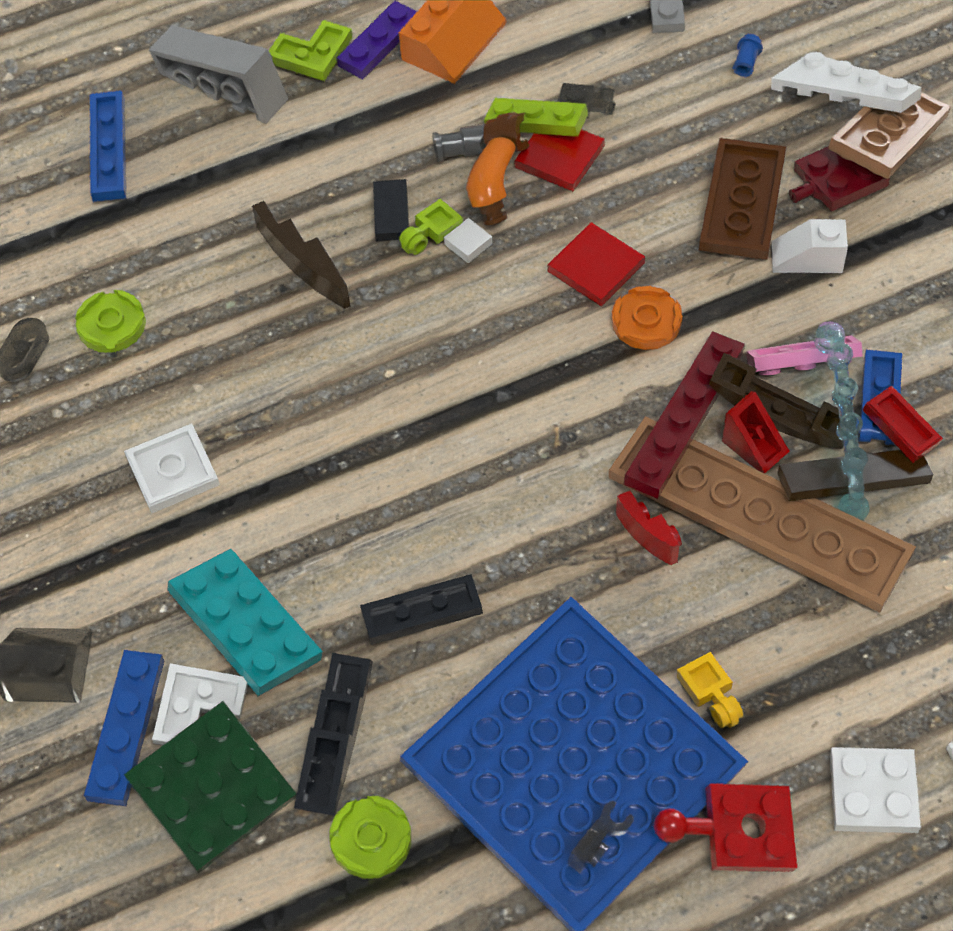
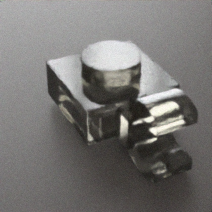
[558,83,616,119]
[567,800,634,873]

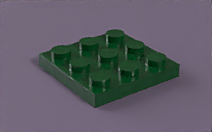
[124,701,297,874]

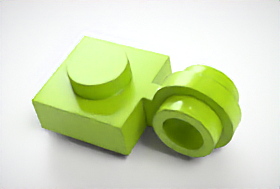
[399,198,463,255]

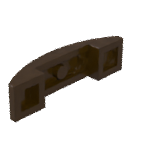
[709,353,857,449]

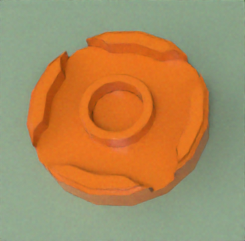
[612,286,683,350]

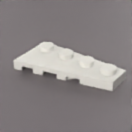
[771,52,921,113]

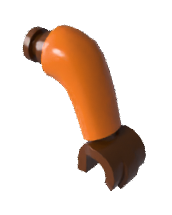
[466,112,529,226]

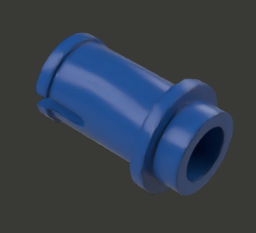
[732,34,763,77]

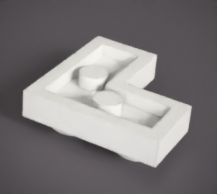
[152,663,248,745]

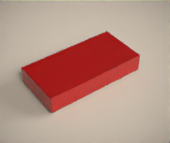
[862,386,943,463]

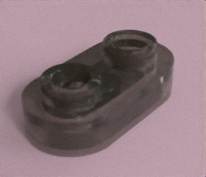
[0,318,49,382]

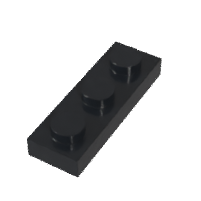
[360,574,483,645]

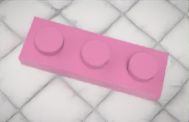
[747,335,863,375]

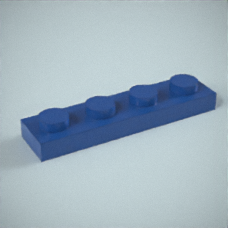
[90,90,126,202]
[84,650,165,806]

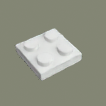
[830,748,921,833]

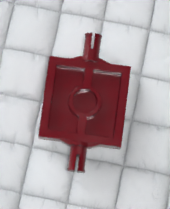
[789,146,890,212]

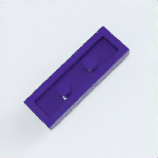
[337,0,417,80]

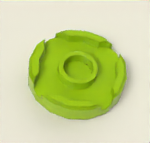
[75,290,146,353]
[329,796,412,879]

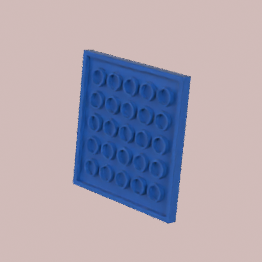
[400,597,748,931]

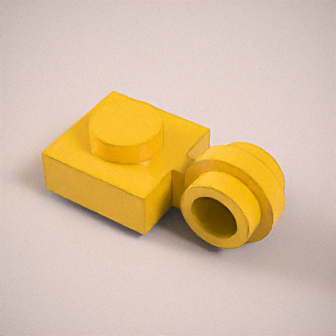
[676,652,743,728]

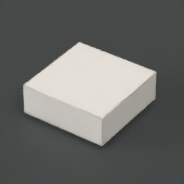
[444,218,493,263]

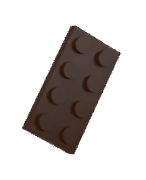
[699,138,787,260]

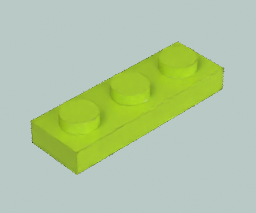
[484,98,588,137]

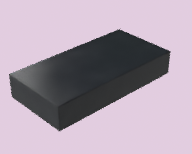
[373,179,409,241]

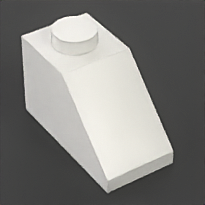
[771,219,848,273]

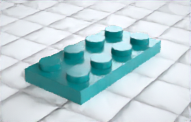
[167,549,323,696]

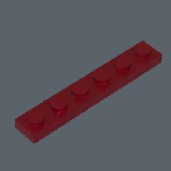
[623,331,745,499]

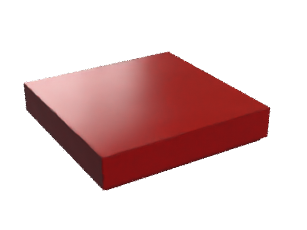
[515,129,605,192]
[548,222,645,307]

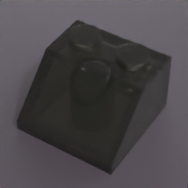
[0,627,93,703]

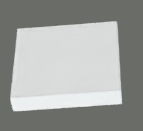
[124,423,220,514]

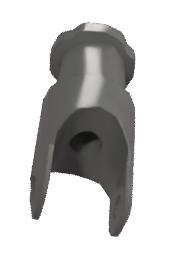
[432,124,486,162]

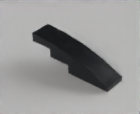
[294,653,373,816]

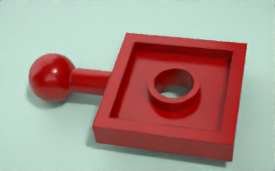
[654,783,798,872]

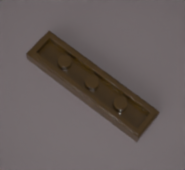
[777,450,934,501]

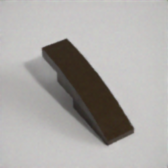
[252,201,350,309]

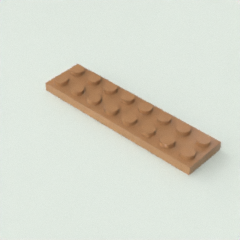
[609,416,916,613]

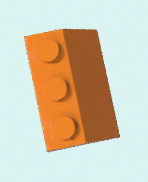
[399,0,506,84]

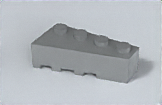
[149,25,288,124]

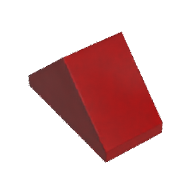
[722,391,790,474]

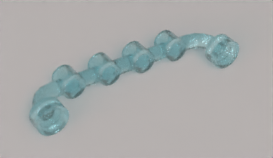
[814,321,870,521]

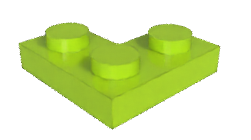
[269,20,353,81]

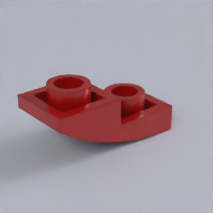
[616,490,682,565]

